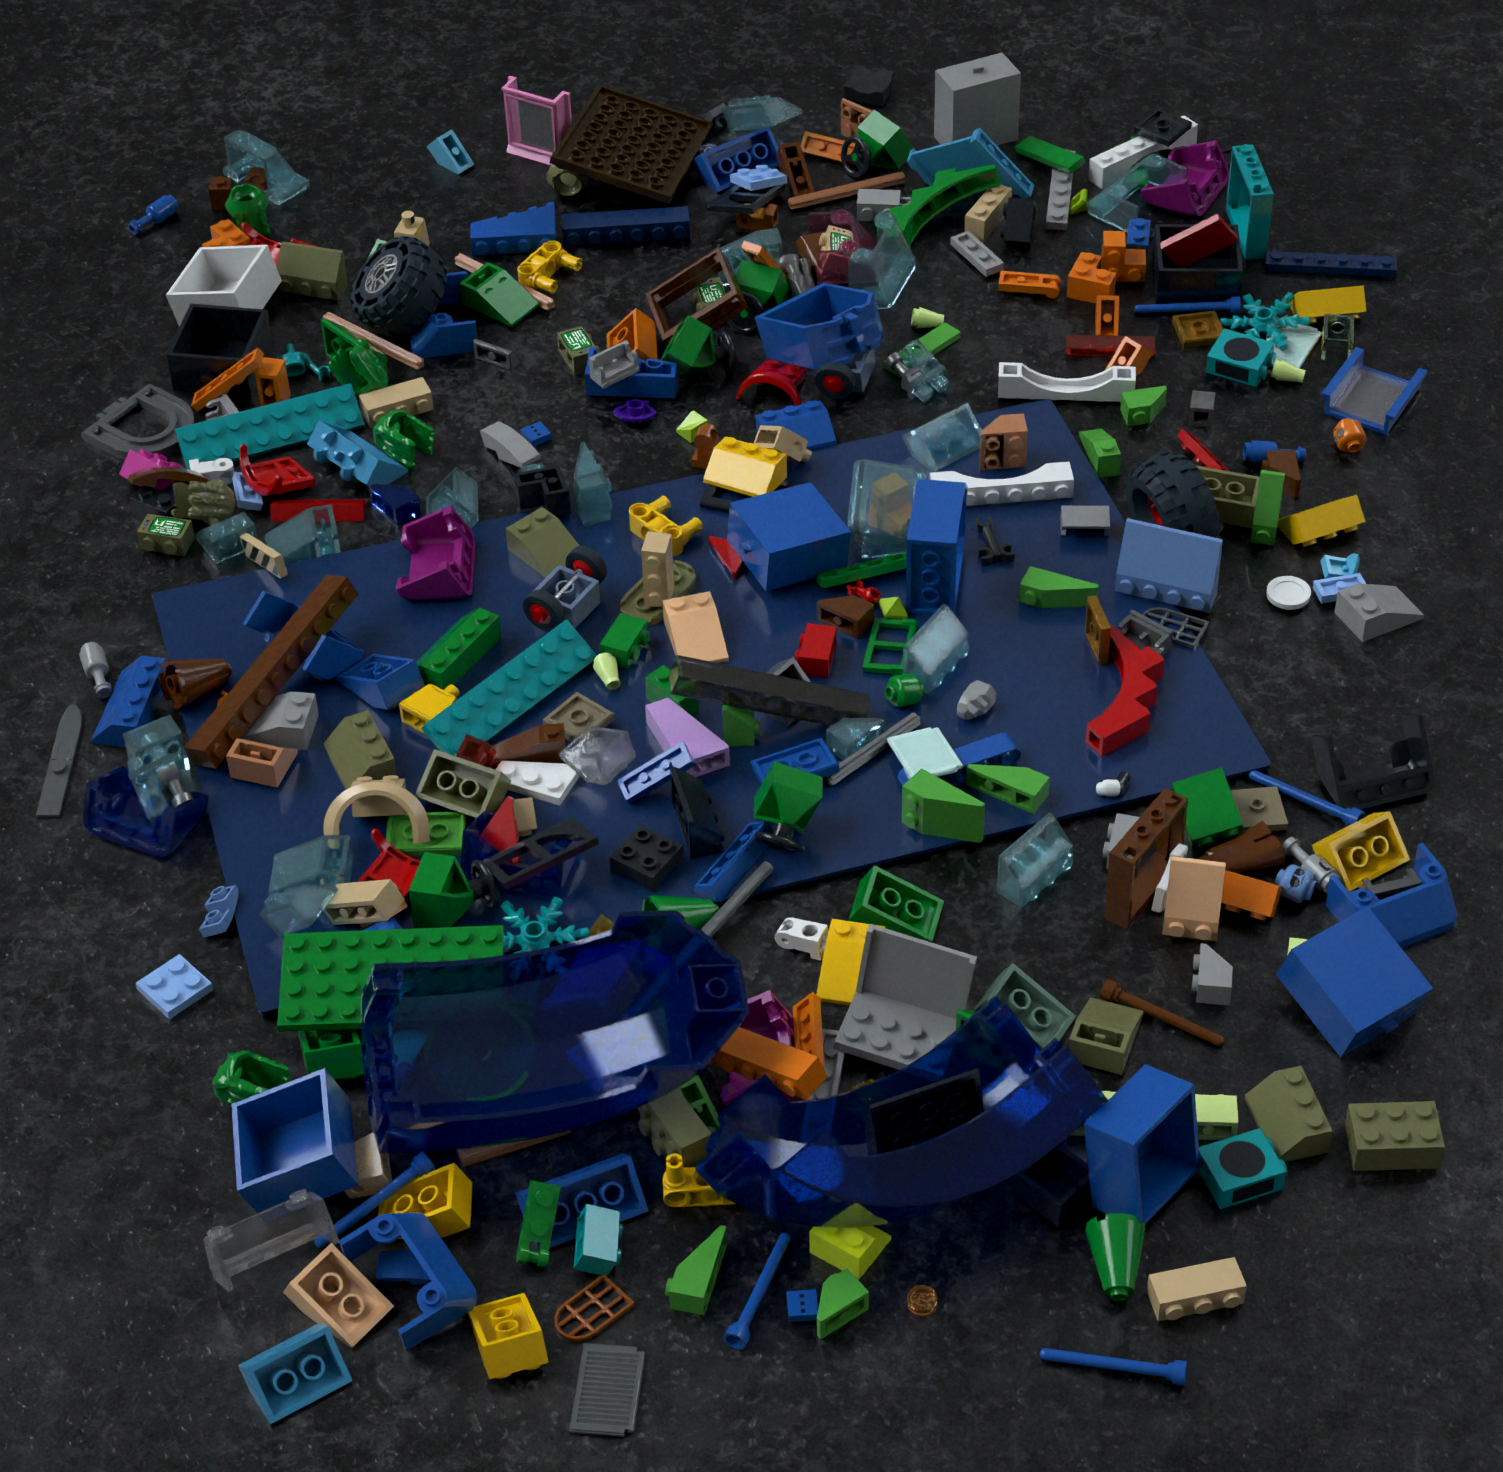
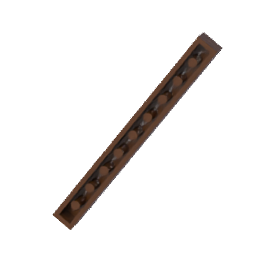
[184,575,359,769]

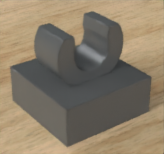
[704,103,730,131]

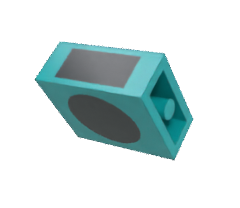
[1206,328,1276,387]
[1198,1128,1288,1209]

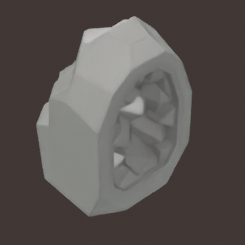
[957,680,996,720]

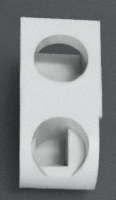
[189,458,234,485]
[774,917,829,961]

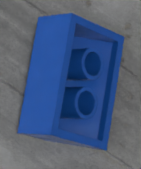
[755,401,837,450]

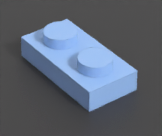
[232,472,263,511]
[1313,573,1366,604]

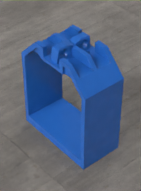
[755,283,884,370]
[906,479,968,617]

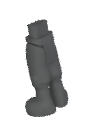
[775,254,815,298]

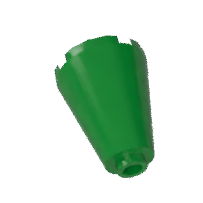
[642,895,719,948]
[1086,1213,1145,1301]

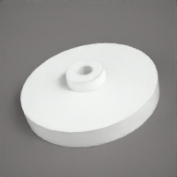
[1266,576,1311,610]

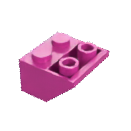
[119,449,186,491]

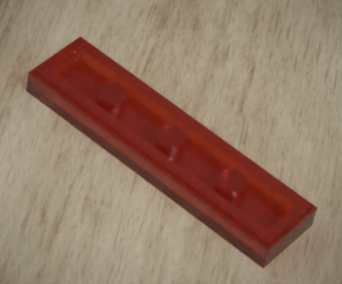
[1065,335,1155,356]

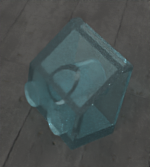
[195,512,257,564]
[259,885,339,937]

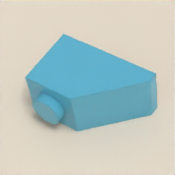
[427,129,474,174]

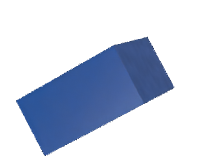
[727,482,851,591]
[1276,906,1433,1058]
[1084,1064,1200,1224]
[232,1068,358,1221]

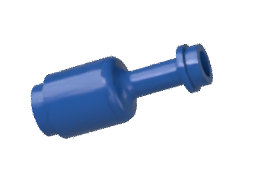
[128,195,179,235]
[1243,440,1306,464]

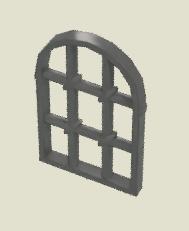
[1142,607,1209,649]

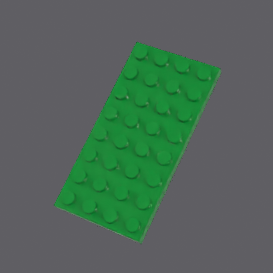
[277,925,504,1032]

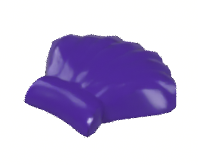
[613,399,656,423]

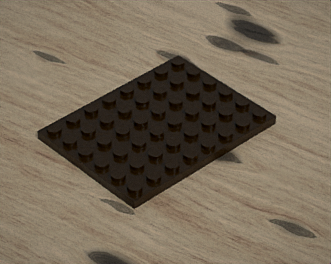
[550,84,714,204]

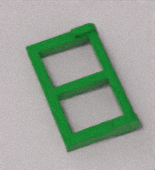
[862,617,918,676]

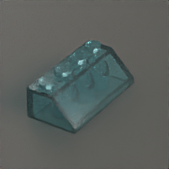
[722,94,803,132]

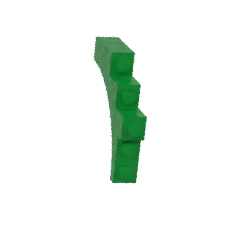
[883,164,1001,254]

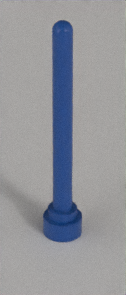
[1134,296,1241,314]
[1249,770,1365,827]
[315,1151,436,1248]
[723,1233,791,1350]
[1039,1348,1187,1386]

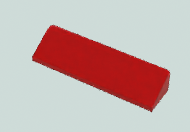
[270,500,367,522]

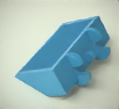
[307,420,408,489]

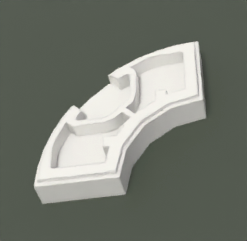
[1151,843,1188,913]

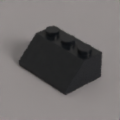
[670,767,725,859]

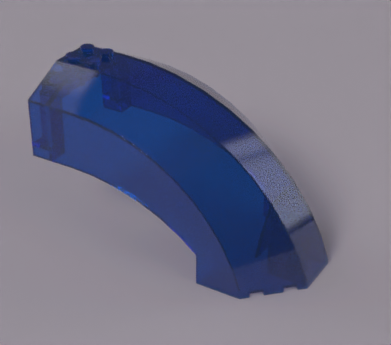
[361,910,750,1154]
[695,996,1108,1228]

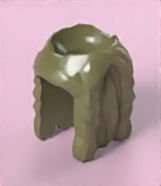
[547,165,589,196]
[171,479,235,526]

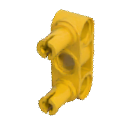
[517,241,583,294]
[629,496,703,557]
[662,1150,748,1207]

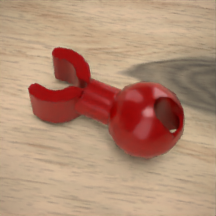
[847,580,881,605]

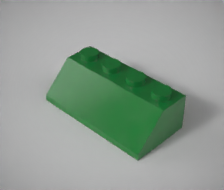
[416,607,502,690]

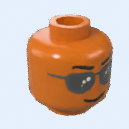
[1333,418,1367,453]

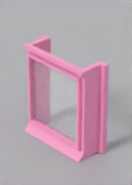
[501,76,572,165]

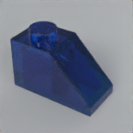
[369,484,421,527]

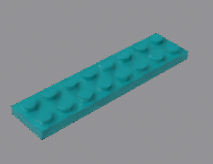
[175,383,365,470]
[421,619,597,759]

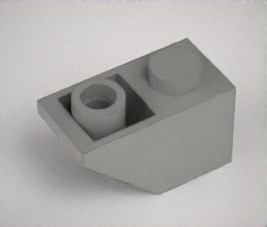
[1192,943,1233,1006]

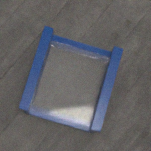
[1322,347,1428,435]

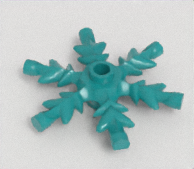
[1220,292,1310,351]
[501,896,589,981]

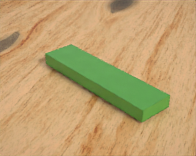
[883,323,961,377]

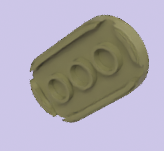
[620,560,697,626]

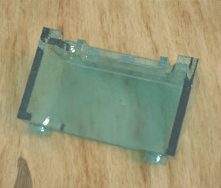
[848,212,916,309]
[848,459,926,559]

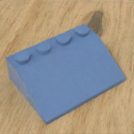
[1115,518,1223,613]

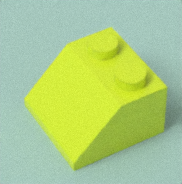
[809,1209,891,1280]

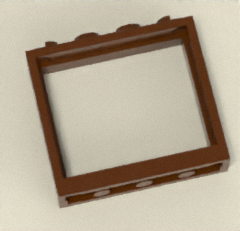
[646,247,748,346]
[1104,788,1188,929]

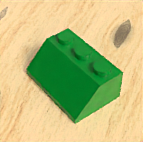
[321,318,388,376]

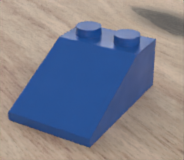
[336,654,425,710]

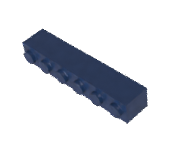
[561,206,690,247]

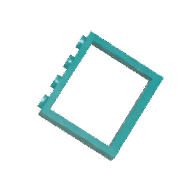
[1226,144,1274,260]

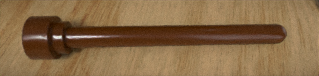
[1100,978,1225,1046]

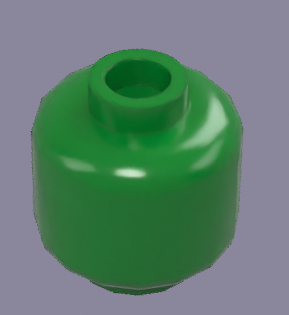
[885,673,924,708]

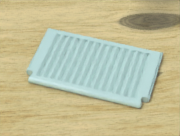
[1266,324,1322,368]
[887,727,963,778]

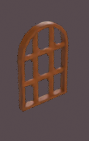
[554,1274,635,1342]

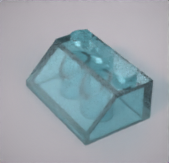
[901,402,981,472]
[426,467,479,528]
[903,604,970,694]
[997,812,1073,908]

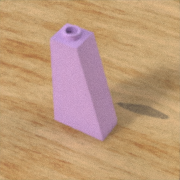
[645,698,730,777]

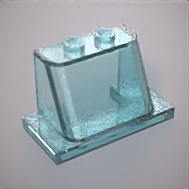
[223,130,310,205]

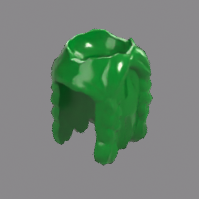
[225,184,271,237]
[328,339,389,402]
[372,410,435,469]
[212,1050,290,1107]

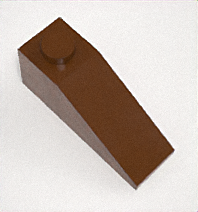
[776,141,815,197]
[490,723,567,769]

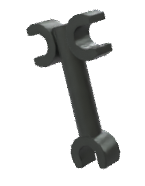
[975,516,1015,566]

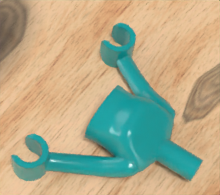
[277,344,332,381]

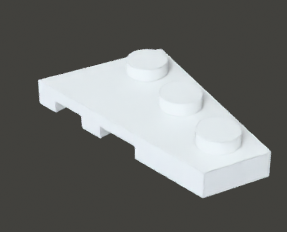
[496,761,583,806]

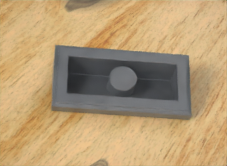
[473,339,520,371]

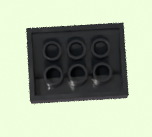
[865,1068,988,1175]

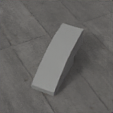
[480,421,541,468]

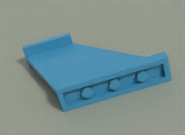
[907,127,1034,199]

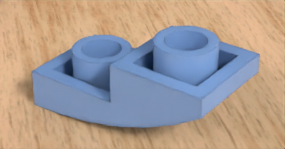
[199,885,238,937]

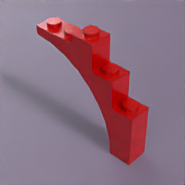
[1086,623,1165,756]

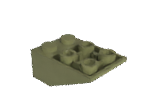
[1068,997,1144,1075]

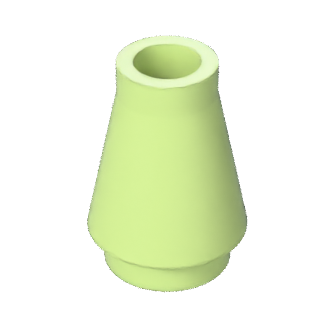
[911,307,944,329]
[1270,359,1306,383]
[593,653,621,690]

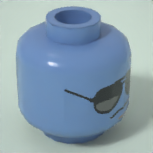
[1275,864,1317,903]

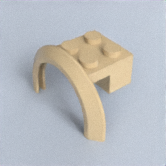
[324,775,430,847]

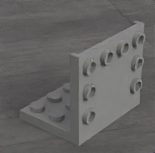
[833,924,977,1082]

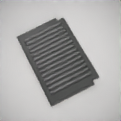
[569,1343,646,1437]

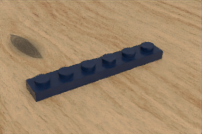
[1265,251,1397,277]

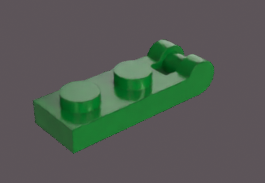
[516,1180,561,1268]

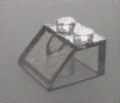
[558,726,636,785]

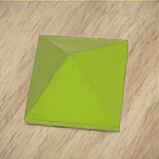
[1069,188,1088,215]
[879,597,908,619]

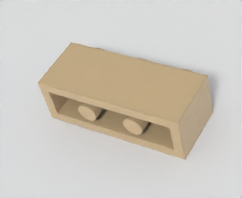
[965,184,1012,242]
[359,377,434,428]
[641,531,675,607]
[319,879,405,925]
[1147,1257,1247,1321]

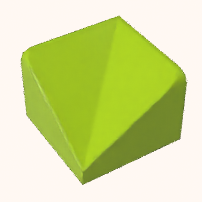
[676,411,708,443]

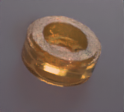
[907,1285,937,1316]

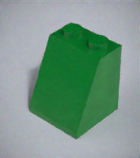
[1171,767,1243,848]

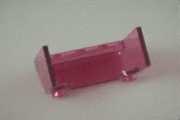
[808,210,881,284]

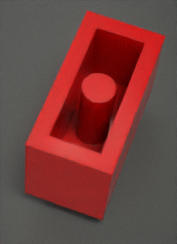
[795,623,837,678]

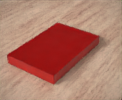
[1160,214,1238,268]

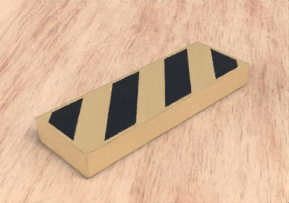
[240,533,287,579]

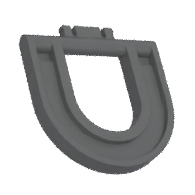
[81,384,195,460]

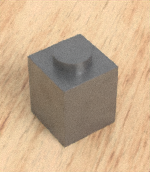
[1189,390,1215,427]

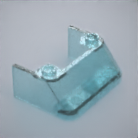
[1087,154,1186,233]

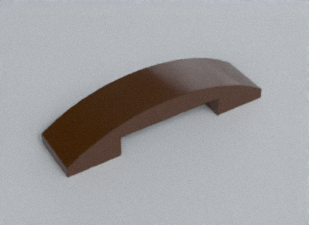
[128,466,212,487]

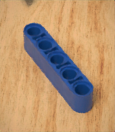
[898,732,1022,786]

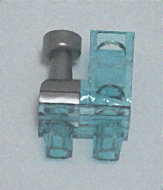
[885,339,950,402]
[127,745,194,826]

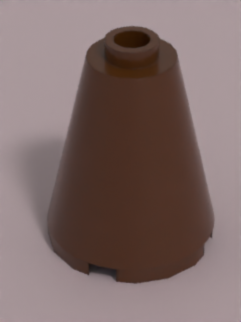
[159,658,232,709]

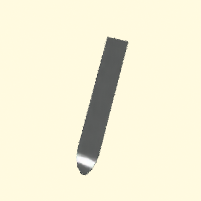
[36,704,82,818]

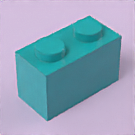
[574,1204,623,1276]

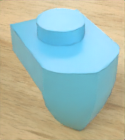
[1321,553,1360,579]

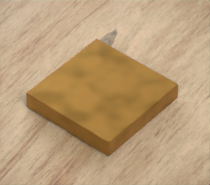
[1172,311,1223,349]
[1085,595,1111,666]

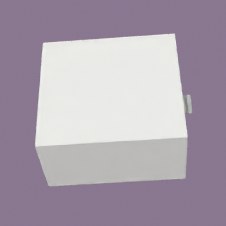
[166,245,282,327]

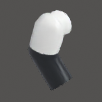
[1096,771,1131,797]

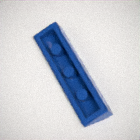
[693,822,773,902]

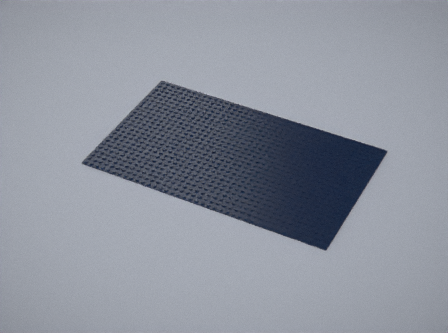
[152,399,1271,1015]

